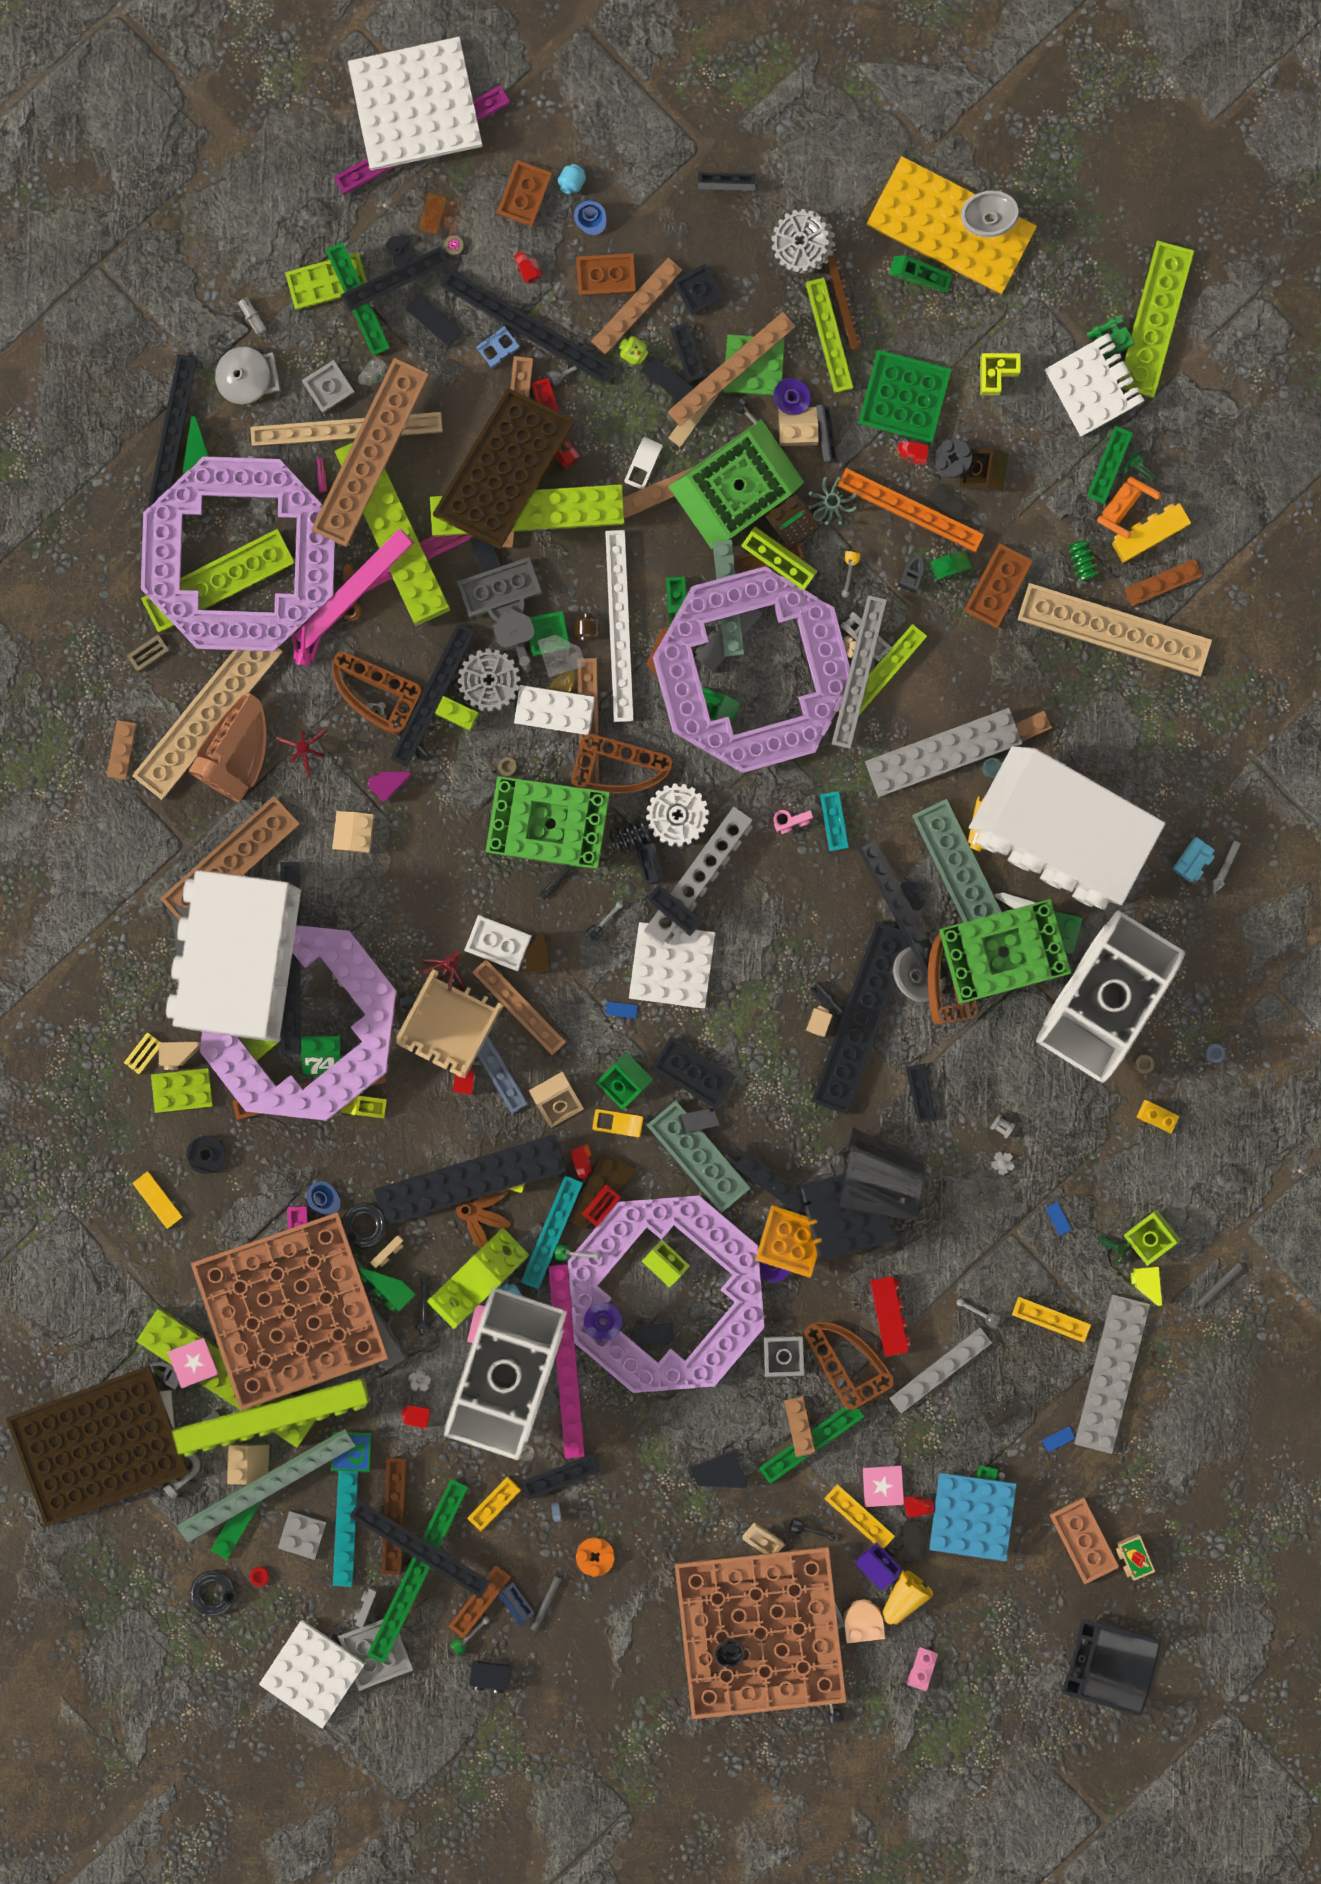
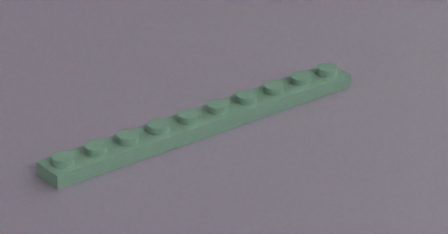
[177,1429,355,1543]

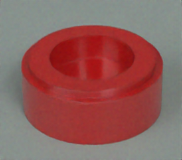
[249,1566,269,1586]

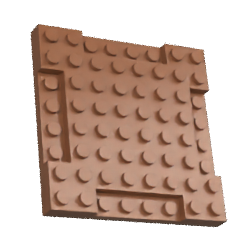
[191,1212,388,1411]
[675,1546,846,1719]

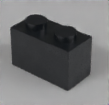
[469,1660,511,1693]

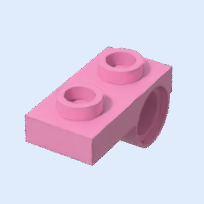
[773,810,813,834]
[907,1647,938,1691]

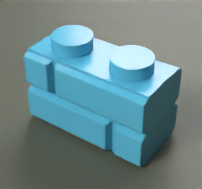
[1172,837,1215,882]

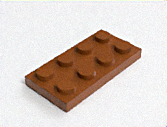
[963,543,1033,629]

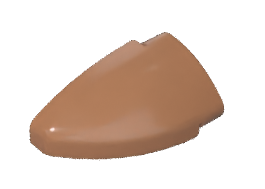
[188,693,266,803]

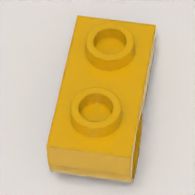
[1137,1100,1179,1134]

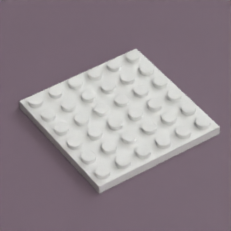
[348,37,482,171]

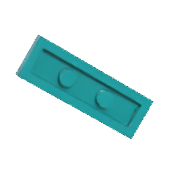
[820,791,848,851]

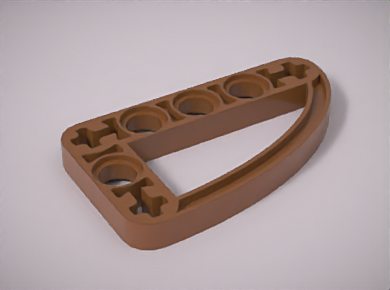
[332,652,421,735]
[571,734,672,794]
[928,933,978,1025]
[804,1322,894,1410]

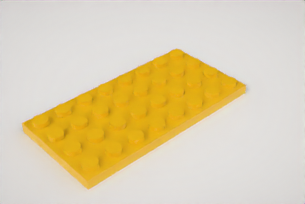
[866,156,1037,295]

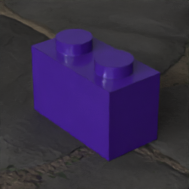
[855,1542,903,1591]

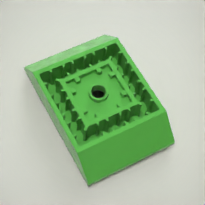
[668,419,804,549]
[486,776,610,869]
[939,899,1071,1004]

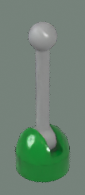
[555,1245,601,1261]
[450,1617,489,1656]

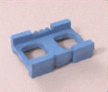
[476,326,520,369]

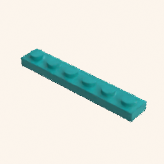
[521,1175,583,1289]
[333,1471,358,1587]

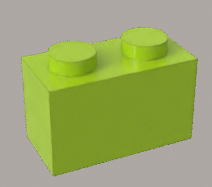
[435,696,479,732]
[642,1240,690,1288]

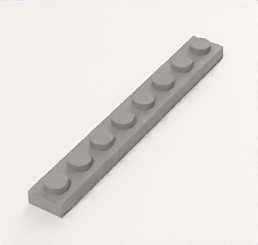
[831,595,887,749]

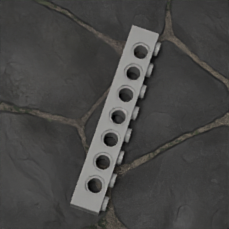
[644,807,753,946]

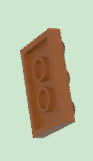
[497,160,552,227]
[576,253,636,296]

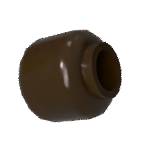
[574,613,600,641]

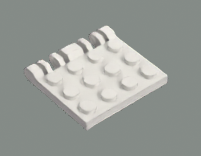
[1045,333,1145,437]

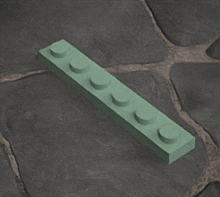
[713,540,744,657]

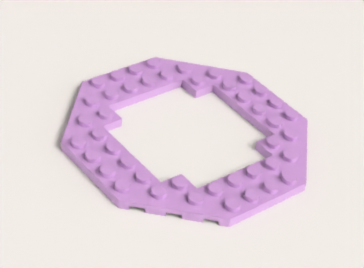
[141,457,335,652]
[653,566,850,773]
[200,925,397,1121]
[568,1195,765,1393]

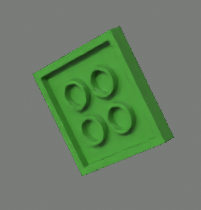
[724,335,785,396]

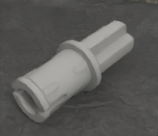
[238,297,266,334]

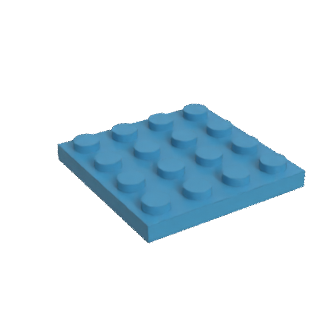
[929,1473,1016,1561]

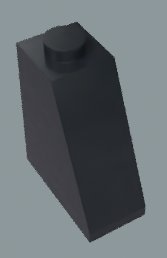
[688,1449,748,1488]

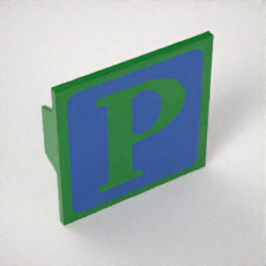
[331,1432,371,1472]

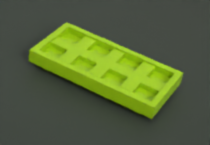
[285,252,367,310]

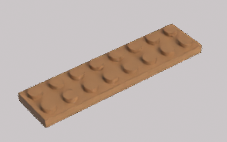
[160,796,300,921]

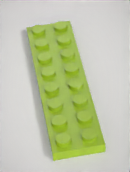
[1118,241,1194,398]
[141,529,295,633]

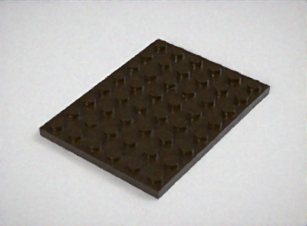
[6,1365,189,1527]

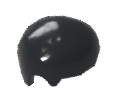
[715,1638,745,1668]

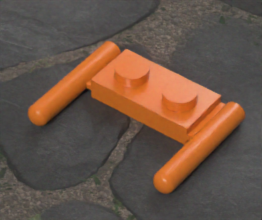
[1097,476,1161,539]

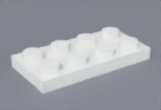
[514,685,595,735]

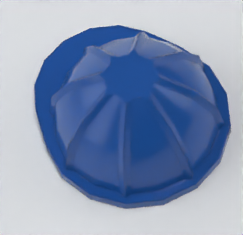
[574,200,606,235]
[307,1181,340,1215]

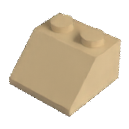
[778,407,818,446]
[332,811,375,854]
[159,1042,201,1070]
[529,1072,584,1128]
[227,1443,270,1485]

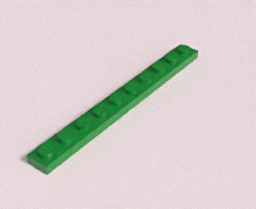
[367,1479,468,1664]

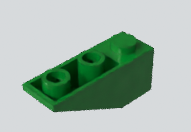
[358,1268,415,1313]

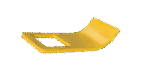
[592,1109,643,1137]

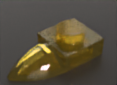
[548,671,575,693]

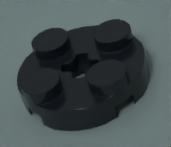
[935,439,974,478]
[186,1136,226,1174]

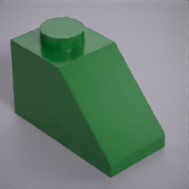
[930,550,972,582]

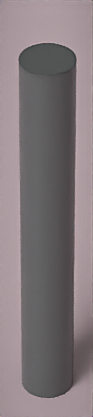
[1197,1263,1243,1308]
[530,1576,562,1632]

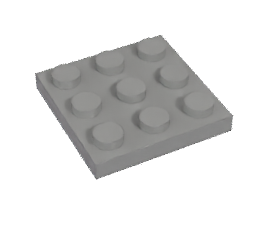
[338,1618,413,1691]

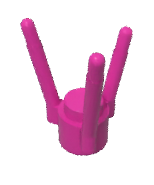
[292,626,321,665]

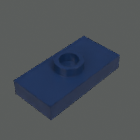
[498,1582,535,1625]

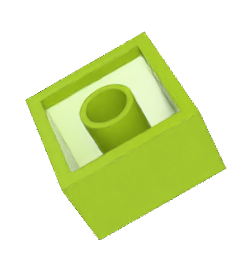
[1124,1209,1181,1266]

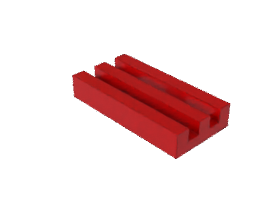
[582,1184,621,1227]

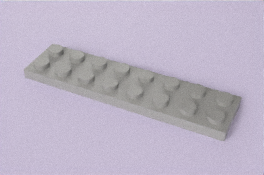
[865,708,1022,797]
[1074,1294,1150,1454]

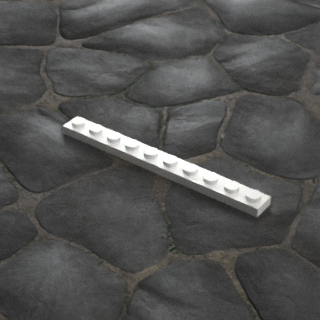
[606,530,633,722]

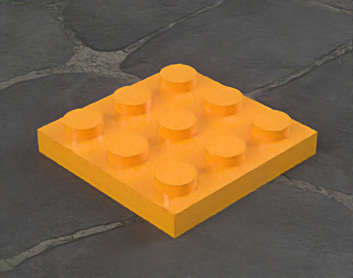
[755,1205,822,1278]

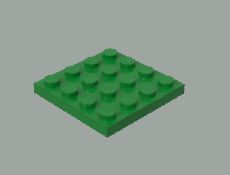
[858,350,951,444]

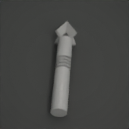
[1213,841,1241,893]

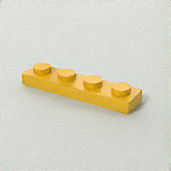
[1012,1297,1091,1342]
[824,1484,895,1549]

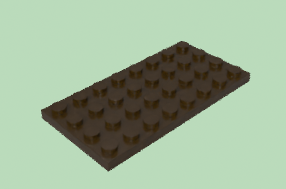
[433,388,575,549]

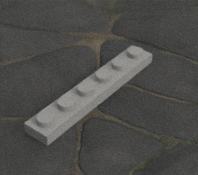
[889,1327,992,1413]

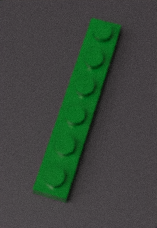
[325,242,390,356]
[759,1401,864,1484]

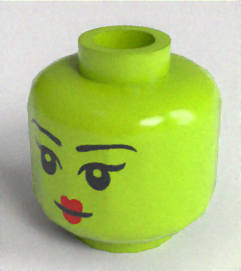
[619,336,648,365]

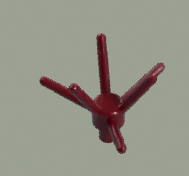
[276,729,327,778]
[422,951,465,992]

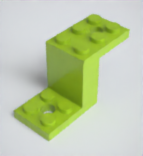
[427,1228,529,1329]

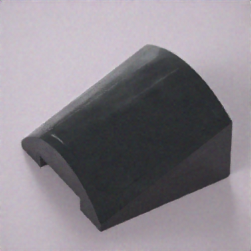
[1062,1618,1161,1716]

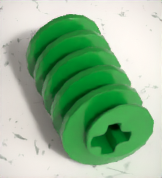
[1067,540,1099,582]

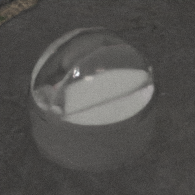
[519,1444,534,1461]

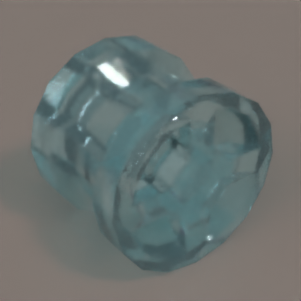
[982,758,1002,778]

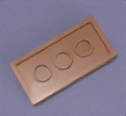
[1049,1497,1119,1584]

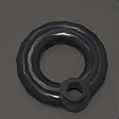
[342,1202,387,1249]
[190,1570,239,1616]

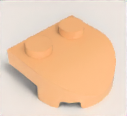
[844,1600,885,1643]

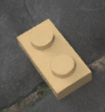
[370,1235,404,1268]
[742,1522,784,1554]

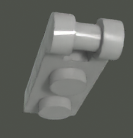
[839,612,892,662]

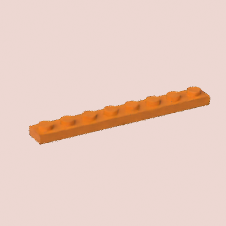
[838,468,984,552]

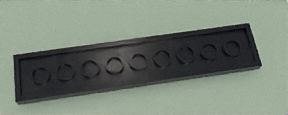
[811,921,909,1115]
[373,1134,567,1225]

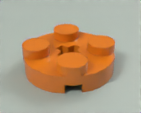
[576,1537,614,1577]

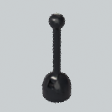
[789,1517,835,1541]

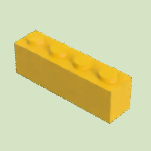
[1111,503,1191,563]

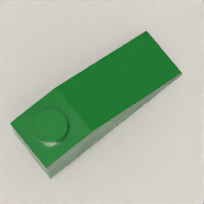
[889,255,953,293]
[183,416,209,474]

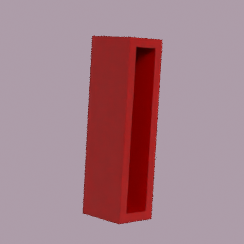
[870,1275,911,1357]

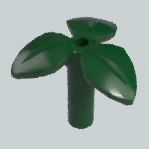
[1123,450,1155,481]
[1098,1235,1131,1265]

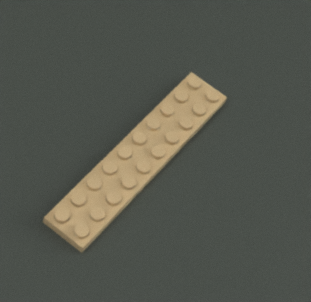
[1017,583,1212,677]
[132,648,283,800]

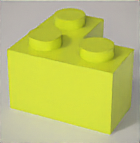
[980,353,1020,395]

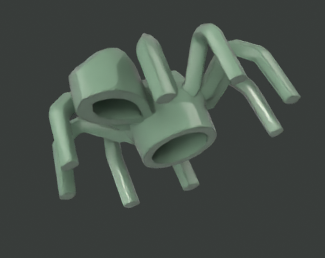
[808,477,857,525]

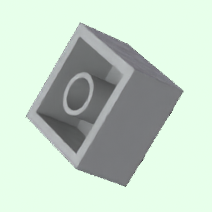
[764,1335,804,1377]

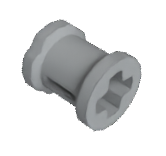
[990,1114,1016,1139]

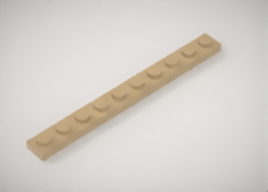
[250,412,443,447]

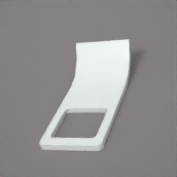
[625,437,663,490]

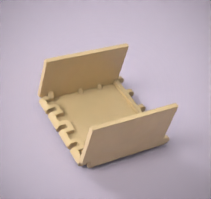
[396,969,504,1078]

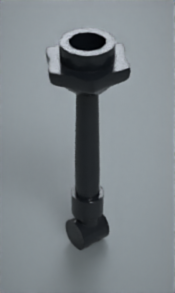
[539,865,573,899]
[415,1277,434,1333]

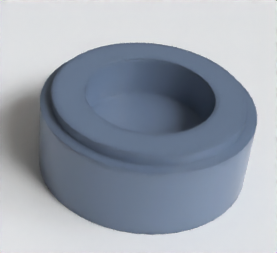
[1205,1044,1225,1063]
[551,1502,562,1522]

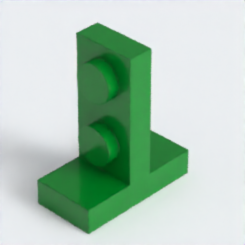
[666,576,686,627]

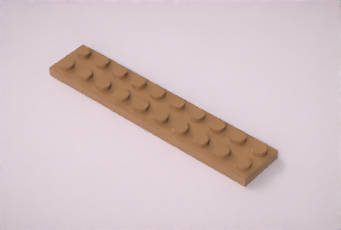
[311,358,429,547]

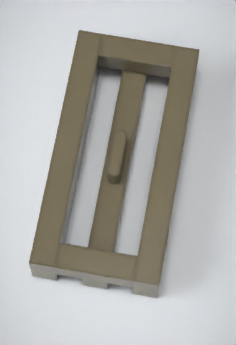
[127,634,170,672]

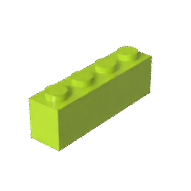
[741,527,817,591]

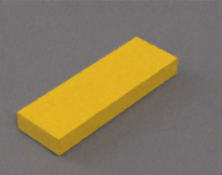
[132,1171,183,1229]
[467,1476,522,1531]

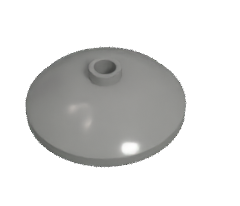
[961,191,1019,237]
[215,347,270,405]
[893,947,946,1002]

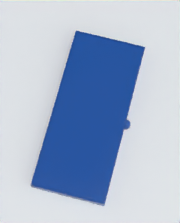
[606,1002,638,1019]
[1046,1202,1071,1236]
[1042,1427,1075,1452]

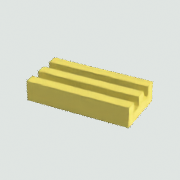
[124,1032,161,1074]

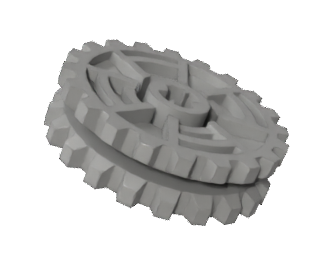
[771,209,835,274]
[458,649,521,712]

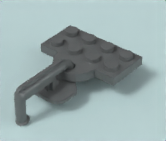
[457,557,542,673]

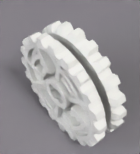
[646,784,709,847]

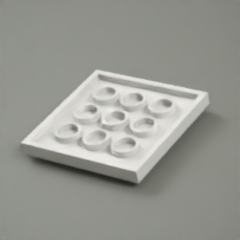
[629,922,715,1009]
[259,1620,366,1728]

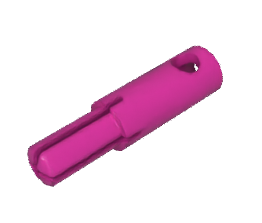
[316,458,328,493]

